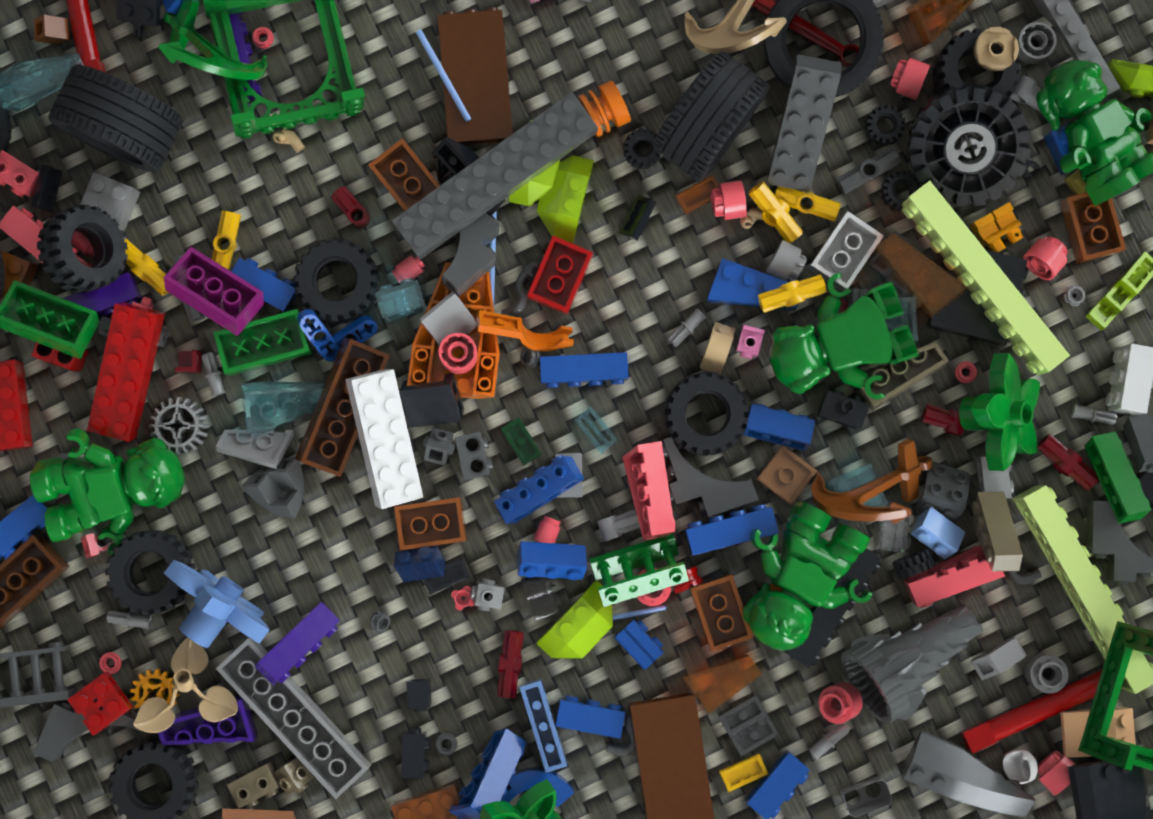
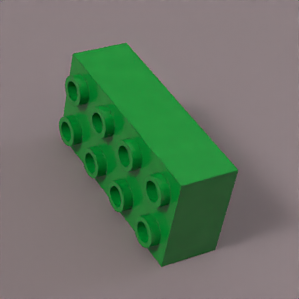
[0,280,100,359]
[213,309,313,376]

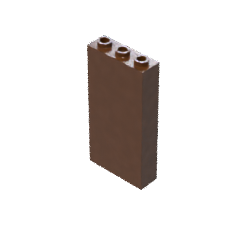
[438,7,513,146]
[628,692,714,819]

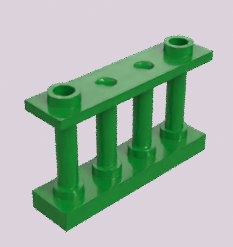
[589,533,689,607]

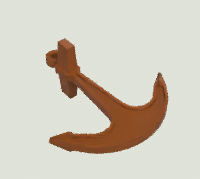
[811,439,933,524]

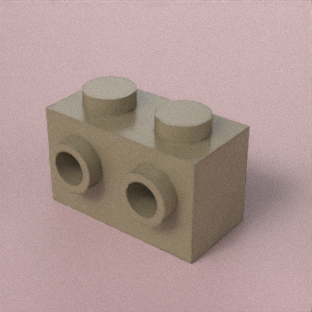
[227,762,280,809]

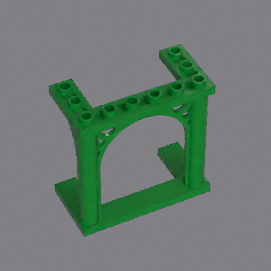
[203,0,365,139]
[1078,621,1153,771]

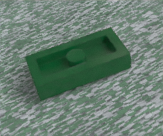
[501,417,542,465]

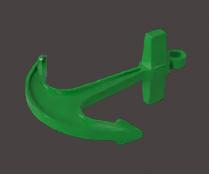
[159,0,268,80]

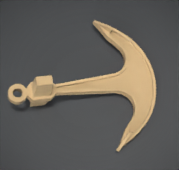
[684,0,787,54]

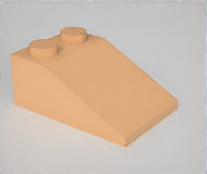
[1060,706,1136,757]

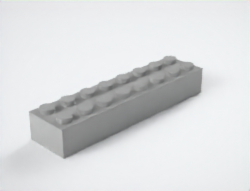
[216,638,371,799]

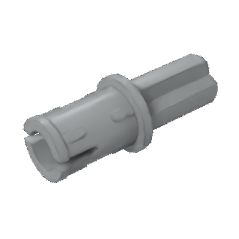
[668,309,706,347]
[202,352,226,396]
[1071,404,1117,425]
[106,610,152,630]
[809,723,849,760]

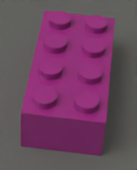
[164,247,264,336]

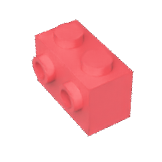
[0,150,39,198]

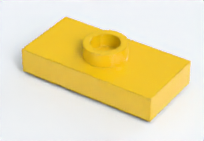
[719,753,768,792]

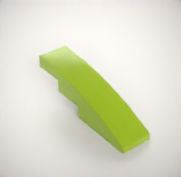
[1085,251,1153,331]

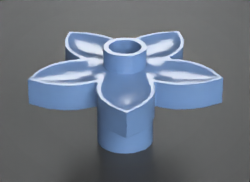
[164,560,269,648]

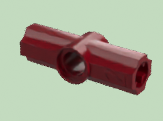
[1037,434,1098,491]
[497,630,524,698]

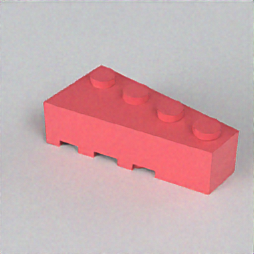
[0,205,92,268]
[622,441,675,541]
[902,544,1005,608]

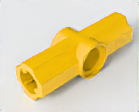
[749,181,802,243]
[775,186,841,222]
[212,210,241,271]
[124,239,169,296]
[758,274,827,313]

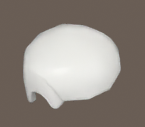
[1002,749,1038,784]

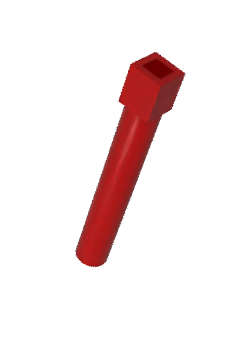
[66,0,105,72]
[959,669,1103,754]

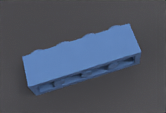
[520,678,567,773]

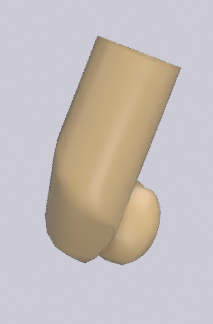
[273,130,305,153]
[740,208,763,229]

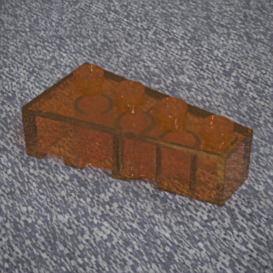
[876,233,967,318]

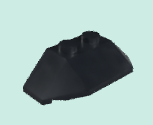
[432,137,506,216]

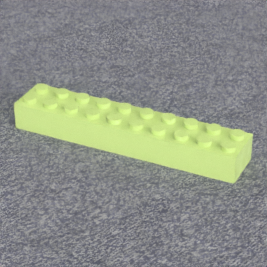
[901,181,1070,375]
[1012,485,1153,694]

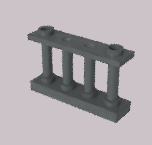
[0,642,75,708]

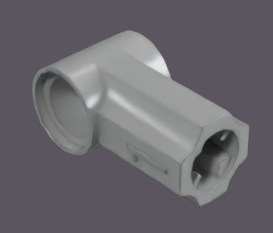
[1010,75,1041,112]
[597,510,640,542]

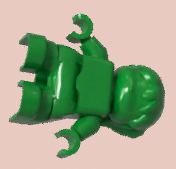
[1036,60,1153,206]
[769,273,919,400]
[30,429,185,555]
[742,502,872,651]

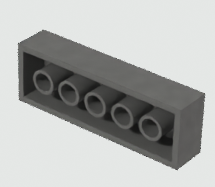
[767,54,841,192]

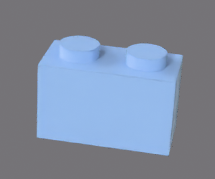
[910,507,966,559]

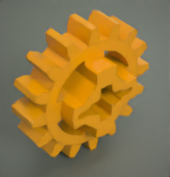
[130,668,180,710]

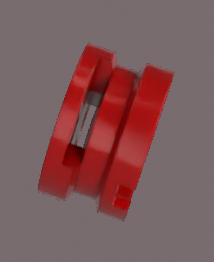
[673,565,703,594]

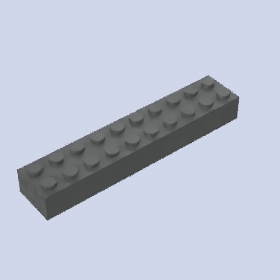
[392,92,598,260]

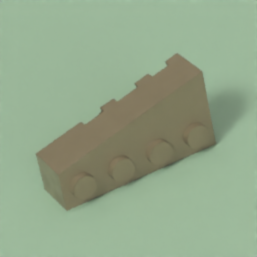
[856,343,949,411]
[972,491,1023,571]

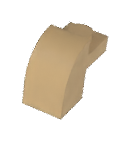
[700,322,736,375]

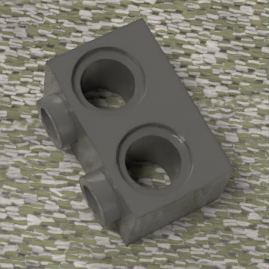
[455,432,494,480]

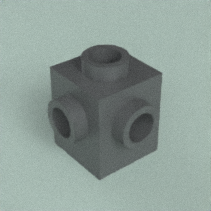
[423,428,456,466]

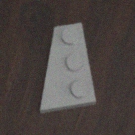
[215,430,294,469]

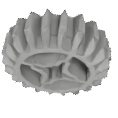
[149,397,209,456]

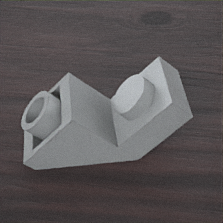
[971,636,1027,680]

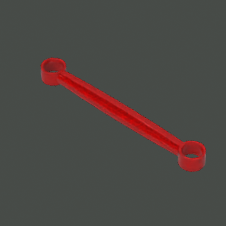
[751,0,859,68]

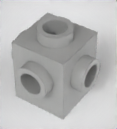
[470,578,505,611]

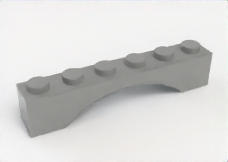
[1032,0,1120,98]

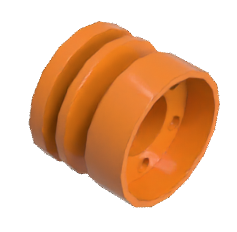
[578,80,631,137]

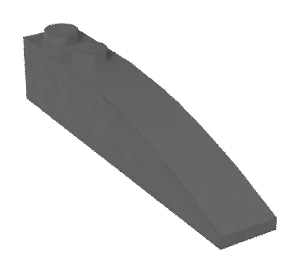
[903,730,1035,818]

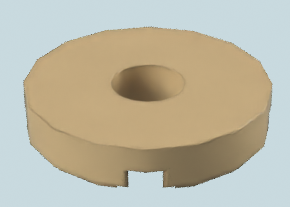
[973,27,1019,72]

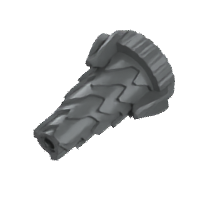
[841,604,983,724]

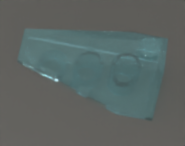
[0,53,83,112]
[241,382,326,434]

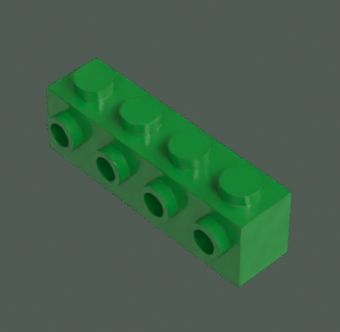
[1084,431,1151,524]

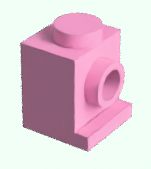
[735,325,765,360]

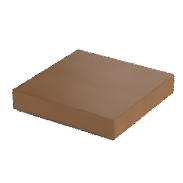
[756,445,817,506]

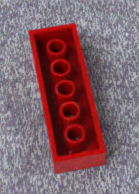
[87,302,165,442]

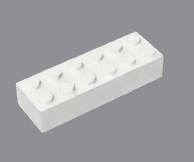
[345,369,423,509]

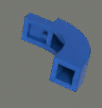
[501,767,574,808]

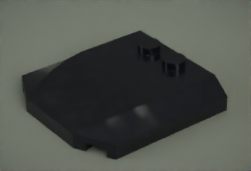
[1068,760,1152,819]

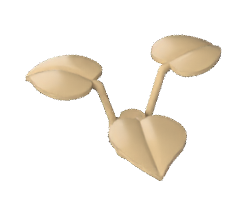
[133,638,238,733]

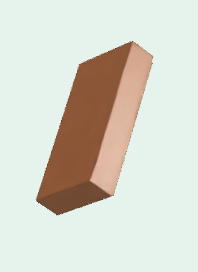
[675,175,718,215]

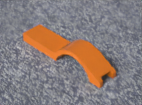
[476,310,574,352]

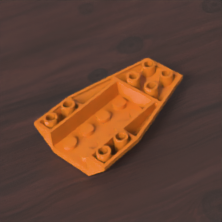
[407,262,500,399]

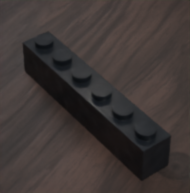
[784,548,881,668]

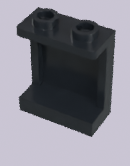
[398,373,464,428]

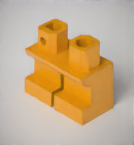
[970,202,1023,253]

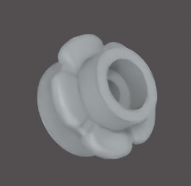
[1064,285,1085,307]

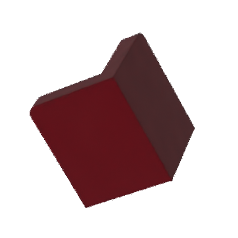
[175,350,202,374]

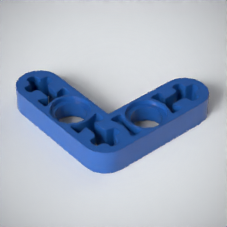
[297,309,377,361]

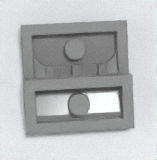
[419,291,477,346]

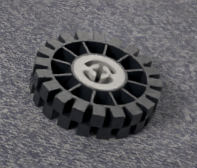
[907,84,1032,207]

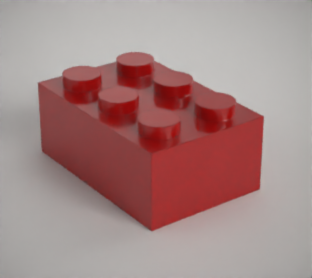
[527,236,593,315]

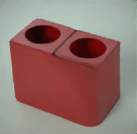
[32,342,89,373]

